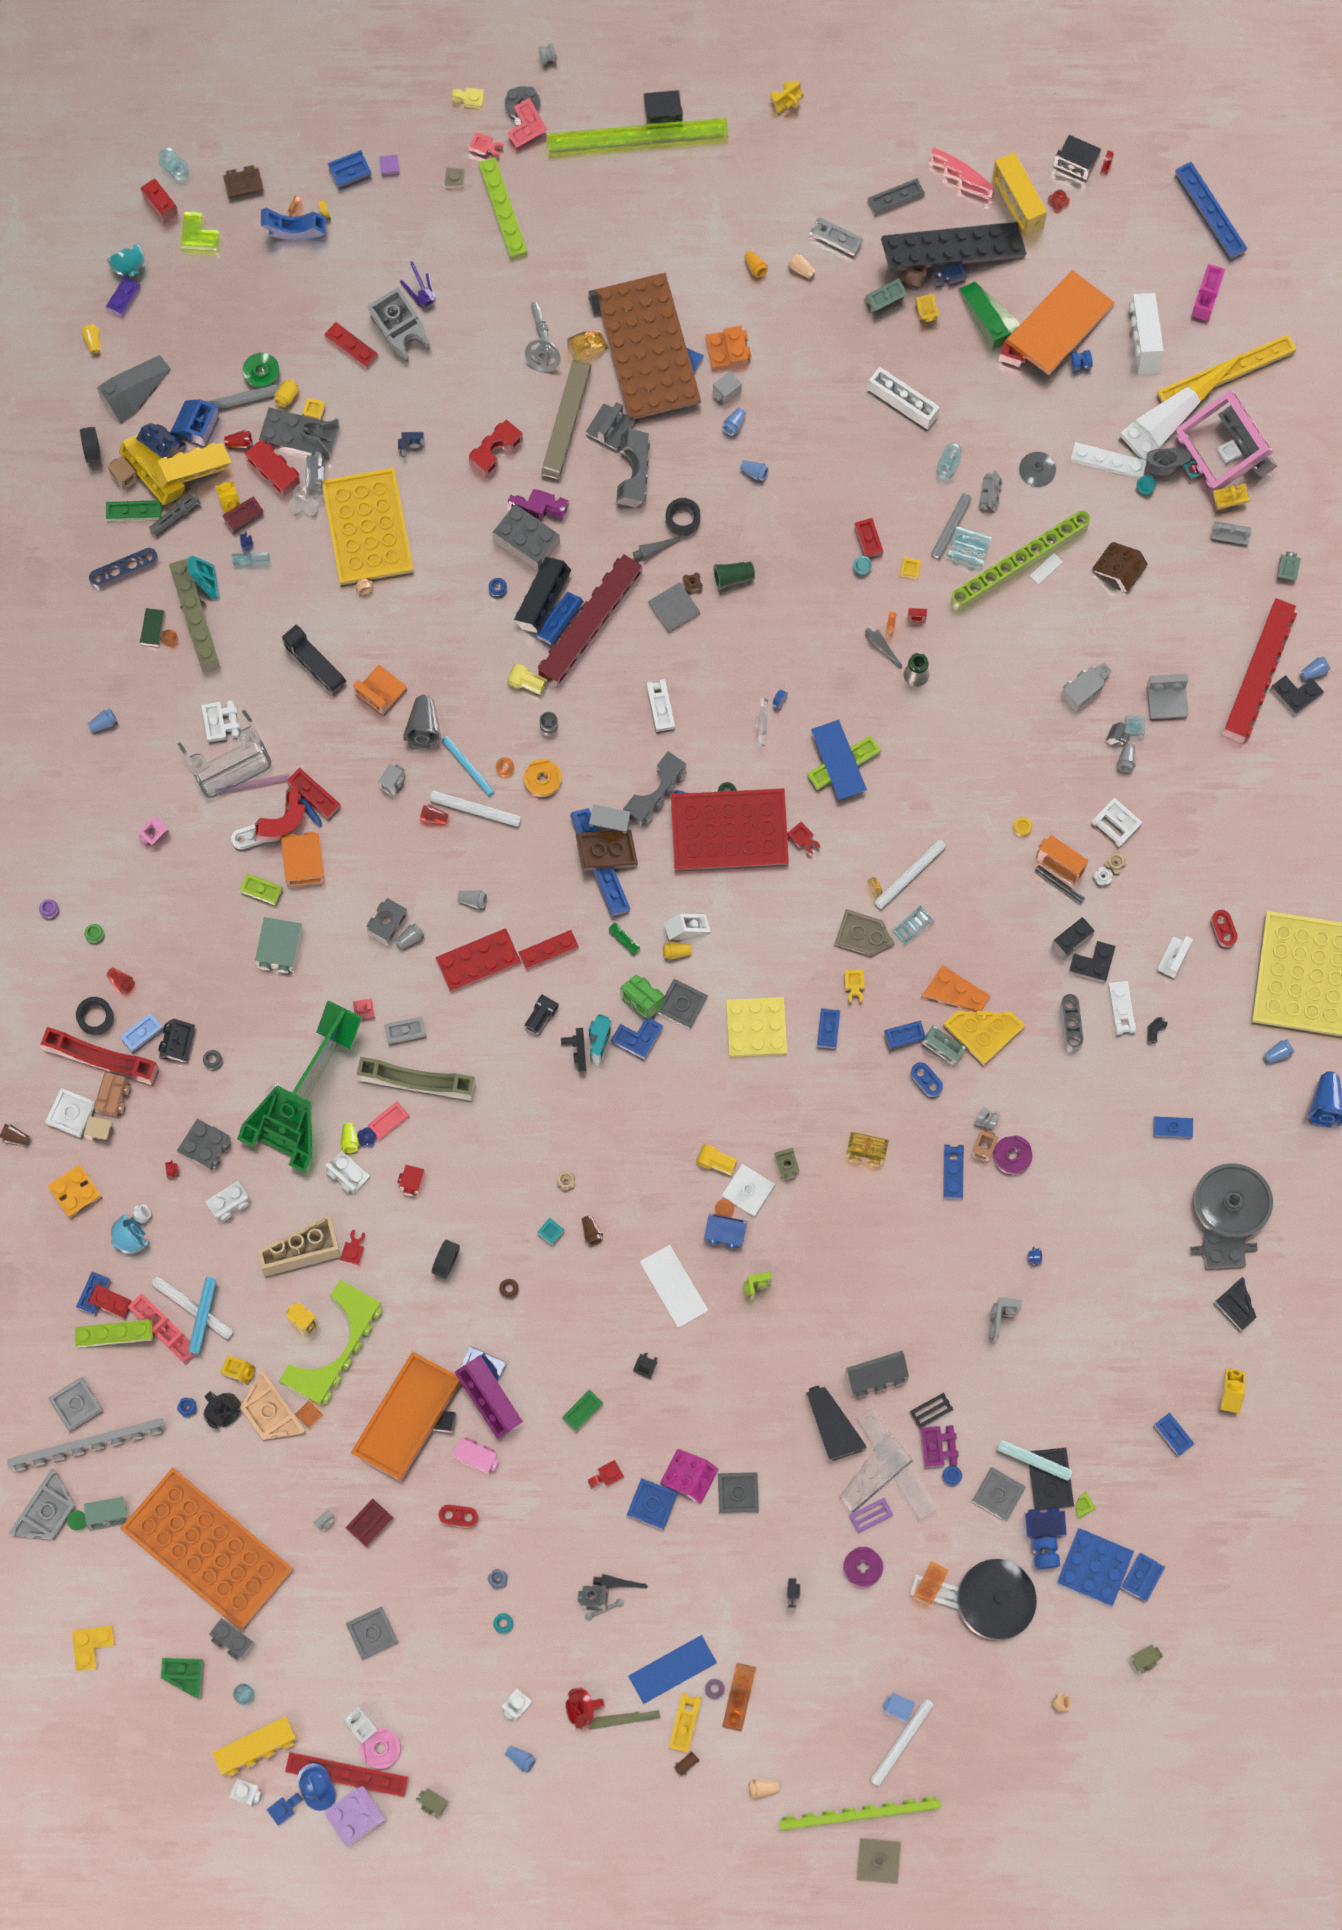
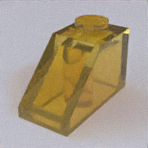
[567,331,608,361]

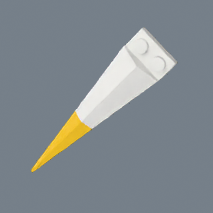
[1119,354,1241,460]

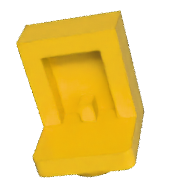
[915,293,940,322]
[215,481,240,513]

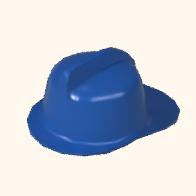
[297,1763,336,1811]

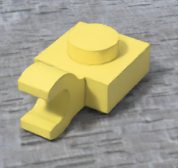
[452,88,484,109]

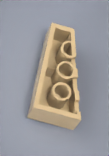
[258,1213,341,1277]

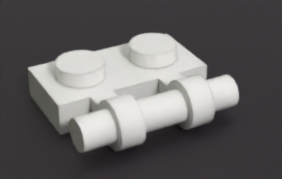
[202,700,240,742]

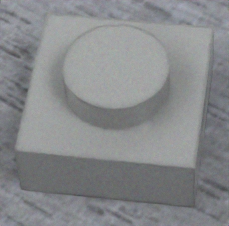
[313,1509,335,1531]

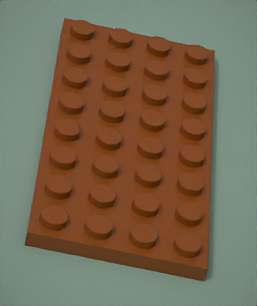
[595,272,701,420]

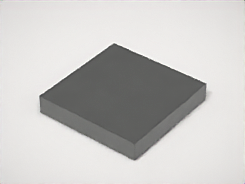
[656,979,708,1030]
[718,1472,759,1514]

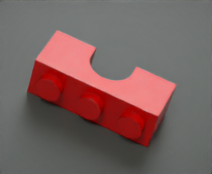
[469,419,523,478]

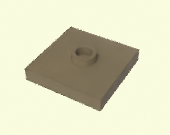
[857,1838,901,1884]

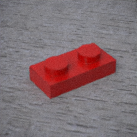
[854,518,883,558]
[87,1284,132,1319]

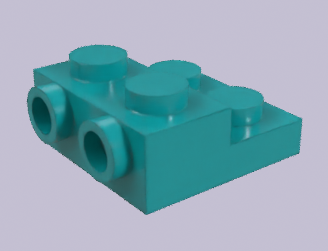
[588,1014,612,1066]

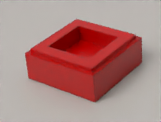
[907,608,927,622]

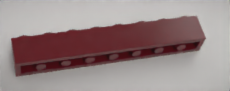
[538,554,642,688]

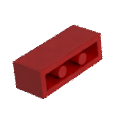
[245,439,300,497]

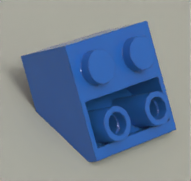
[170,399,219,446]

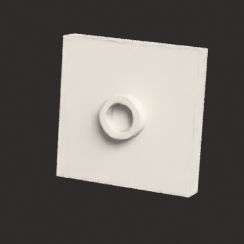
[45,1088,95,1138]
[721,1164,775,1217]

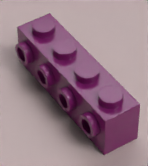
[455,1355,523,1439]

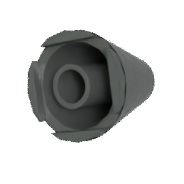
[403,695,441,749]

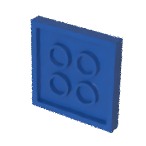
[1056,1528,1134,1607]

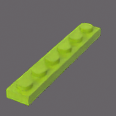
[478,157,528,260]

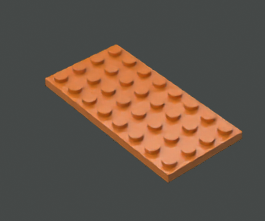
[120,1467,294,1631]

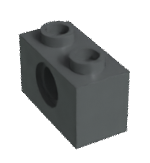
[366,898,408,946]

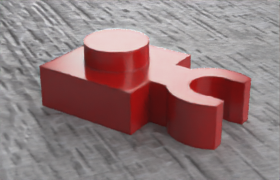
[787,822,820,856]
[340,1230,365,1267]

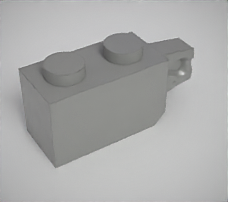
[1062,663,1111,712]

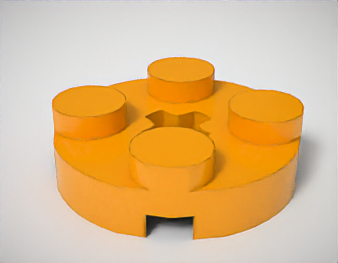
[524,759,562,797]

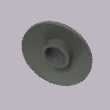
[1019,452,1056,487]

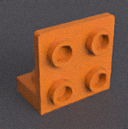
[353,665,407,715]

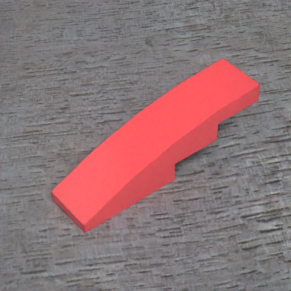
[929,147,994,199]
[128,1293,196,1364]

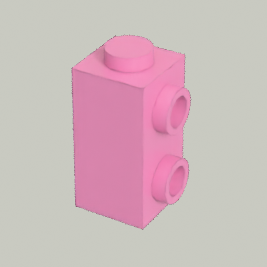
[452,1437,499,1475]

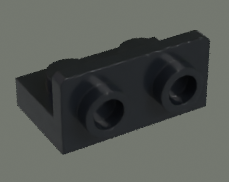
[158,1019,195,1062]

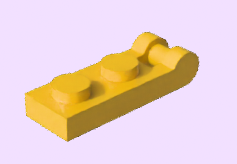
[668,1693,702,1753]

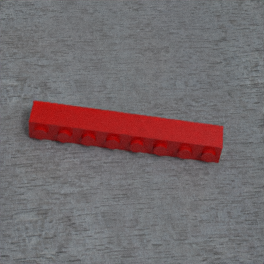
[1222,598,1297,743]

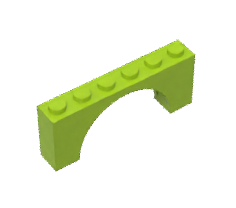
[279,1279,383,1407]

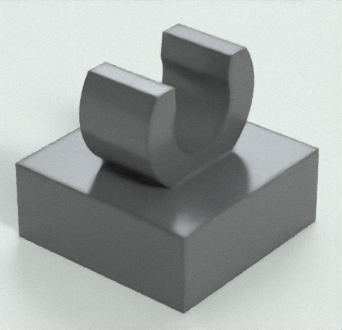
[1105,722,1131,745]

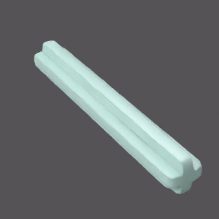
[997,1440,1073,1480]

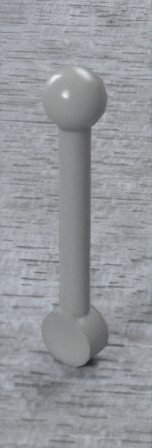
[584,1599,624,1621]

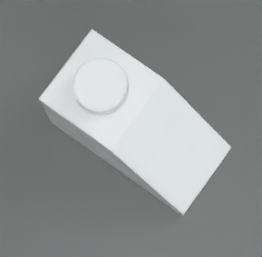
[664,913,711,940]

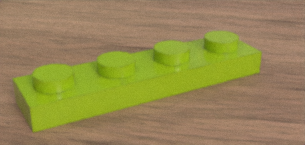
[807,735,881,791]
[75,1319,153,1348]

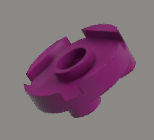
[993,1135,1033,1175]
[843,1547,883,1588]

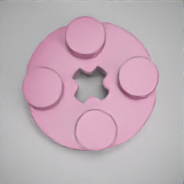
[360,1728,401,1769]

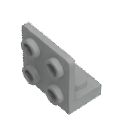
[1147,674,1189,719]
[989,1298,1022,1344]

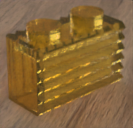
[846,1132,889,1167]

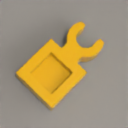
[844,969,865,1003]

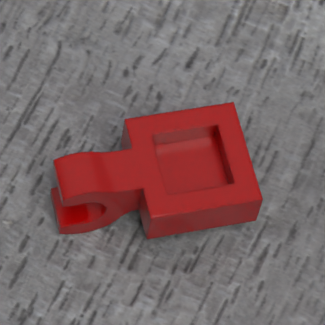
[588,1460,624,1489]

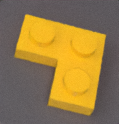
[72,1625,115,1672]

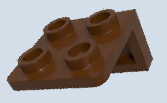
[1093,542,1148,593]

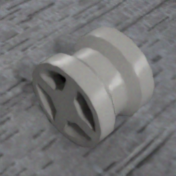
[538,43,557,65]

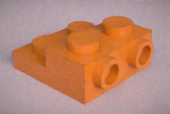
[705,325,751,371]

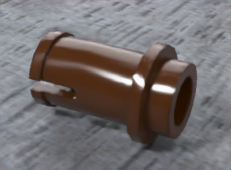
[673,1751,700,1777]

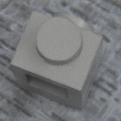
[378,764,405,797]

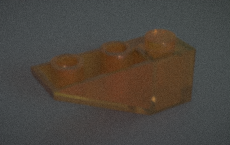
[722,1663,756,1731]

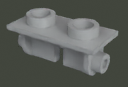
[305,452,324,492]
[979,471,1002,512]
[1212,521,1252,545]

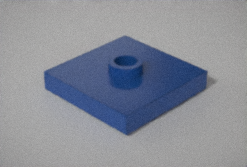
[627,1478,678,1530]

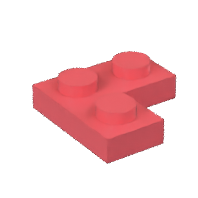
[507,98,547,148]

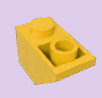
[1220,1368,1245,1413]

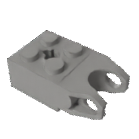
[367,287,430,360]

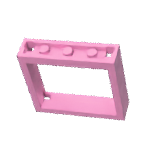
[1176,390,1274,490]

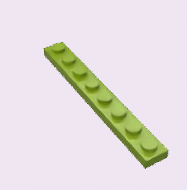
[778,1797,941,1831]

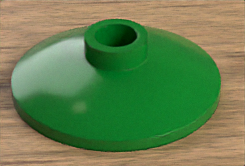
[243,353,280,387]

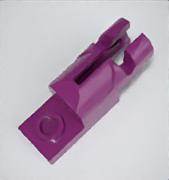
[508,489,569,521]

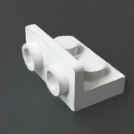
[1157,936,1193,978]
[325,1151,370,1195]
[205,1181,251,1222]

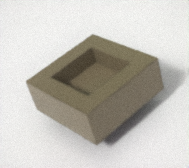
[444,168,465,189]

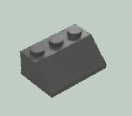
[845,1350,909,1398]

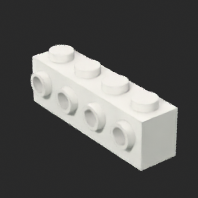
[868,367,940,430]

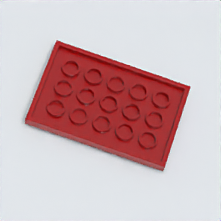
[671,788,789,870]

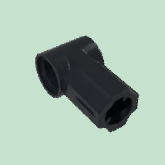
[524,994,559,1035]

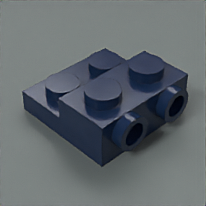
[136,423,187,458]

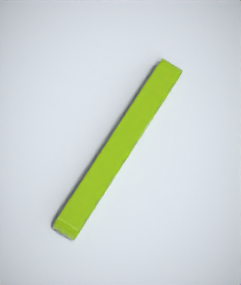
[951,511,1090,610]

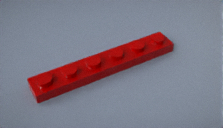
[285,1752,409,1797]

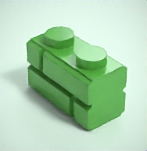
[620,974,664,1019]

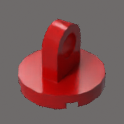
[566,1688,605,1729]

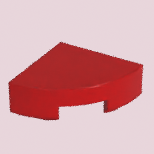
[1100,150,1114,176]

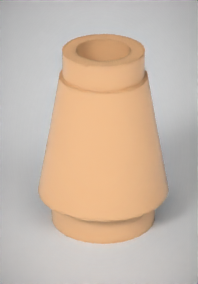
[788,253,816,279]
[748,1779,779,1799]

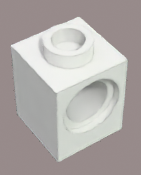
[343,1707,377,1743]

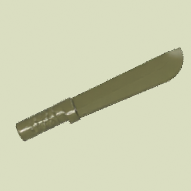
[589,1710,661,1730]

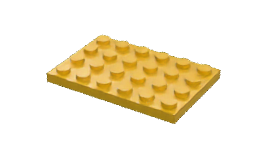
[322,468,414,585]

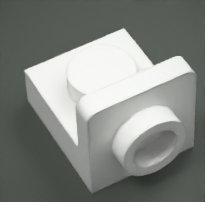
[501,1689,532,1721]
[229,1778,261,1807]

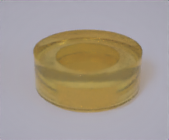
[867,877,882,897]

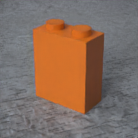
[281,832,325,887]
[1036,835,1089,886]

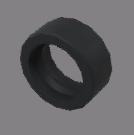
[80,427,101,463]
[666,498,701,535]
[76,997,114,1035]
[431,1239,460,1279]

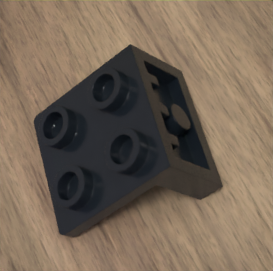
[644,90,683,127]
[1054,135,1101,180]

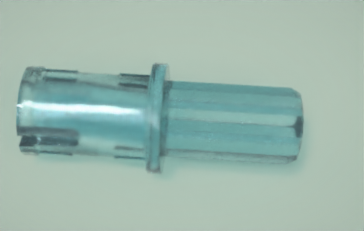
[232,551,270,566]

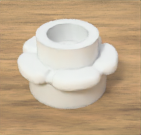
[1094,867,1113,885]
[133,1205,151,1224]

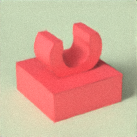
[353,998,375,1021]

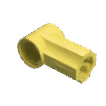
[506,664,547,695]

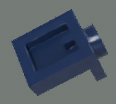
[398,432,425,456]

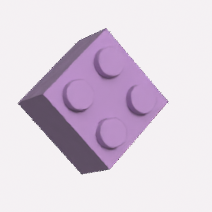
[324,1786,386,1847]

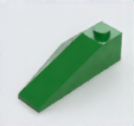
[959,281,1020,350]

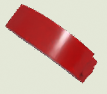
[254,785,305,842]

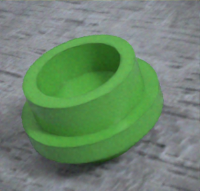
[84,924,104,943]

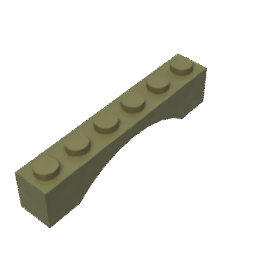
[169,559,220,672]
[357,1057,476,1101]

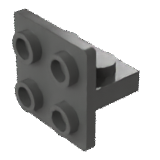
[586,402,635,450]

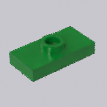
[562,1389,604,1432]

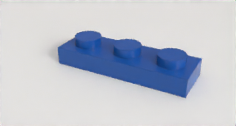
[536,591,584,645]

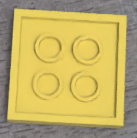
[726,997,787,1058]

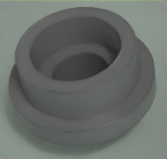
[203,1050,222,1069]

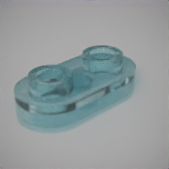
[158,148,189,180]
[937,443,962,479]

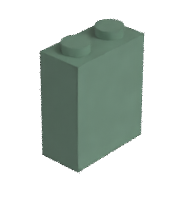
[255,917,303,974]

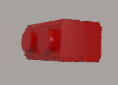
[140,179,178,223]

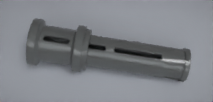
[149,491,201,536]

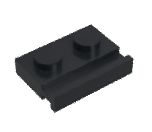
[787,1578,800,1613]

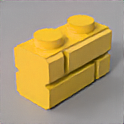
[286,1302,318,1338]

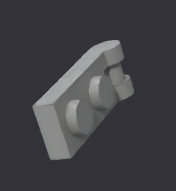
[809,218,863,256]

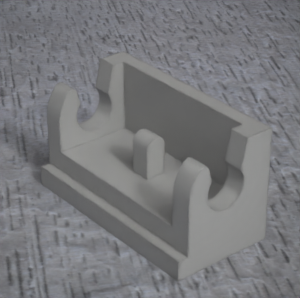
[589,804,630,834]

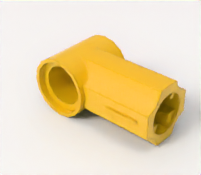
[696,1144,737,1176]

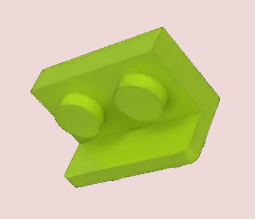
[743,1271,772,1300]

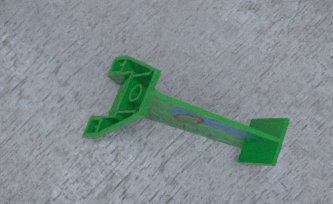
[237,1000,363,1174]

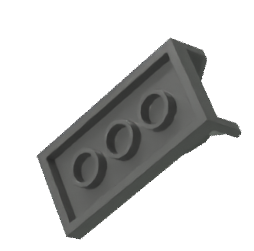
[258,407,340,460]

